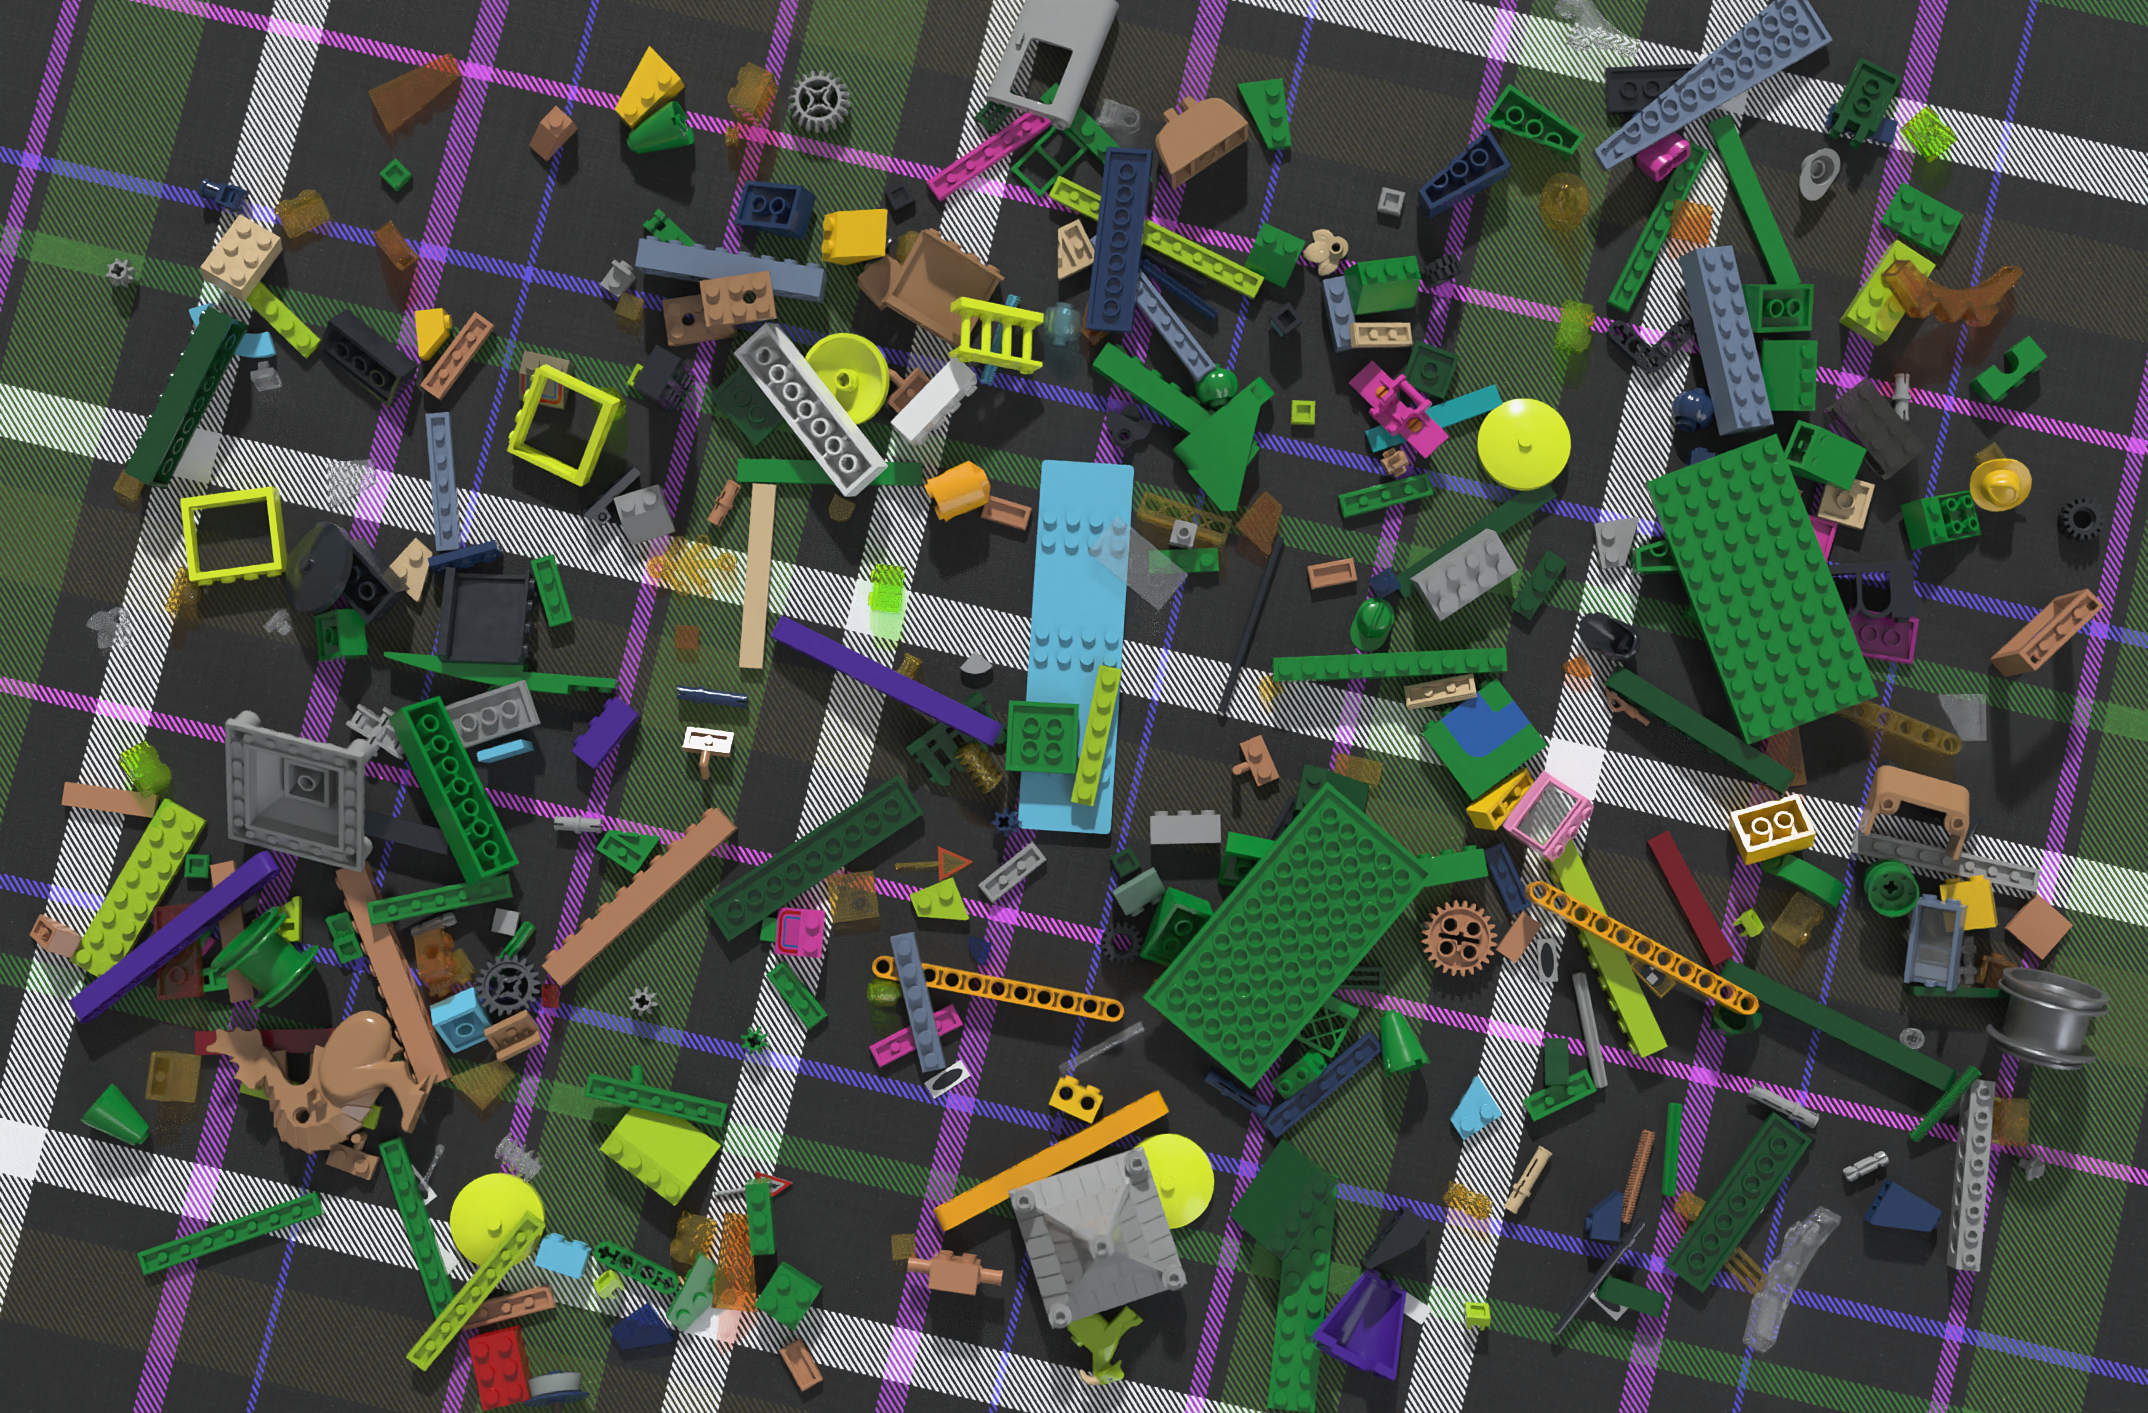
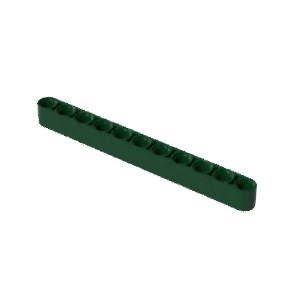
[1719,959,1959,1093]

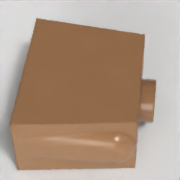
[857,253,902,312]

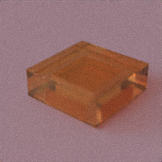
[675,625,700,650]

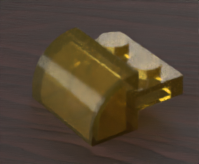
[145,1051,202,1103]

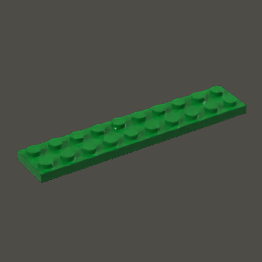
[1267,1175,1338,1413]

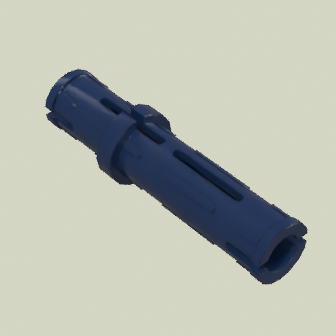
[676,685,748,709]
[1203,1069,1270,1120]

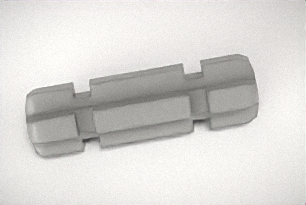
[411,912,457,939]
[1843,1151,1889,1181]

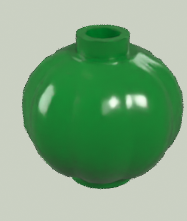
[1195,364,1239,408]

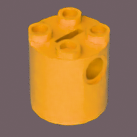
[924,461,991,522]

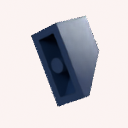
[1583,1191,1624,1241]

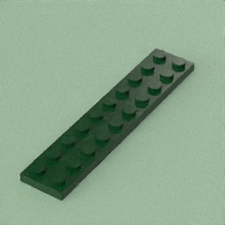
[703,774,924,942]

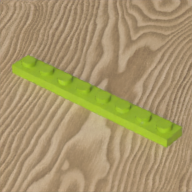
[406,1210,546,1371]

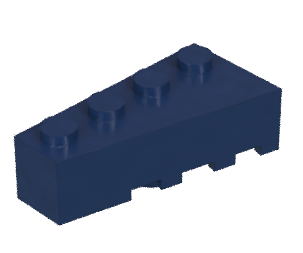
[1417,128,1511,219]

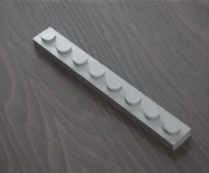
[1850,830,2041,892]

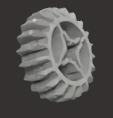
[788,70,850,133]

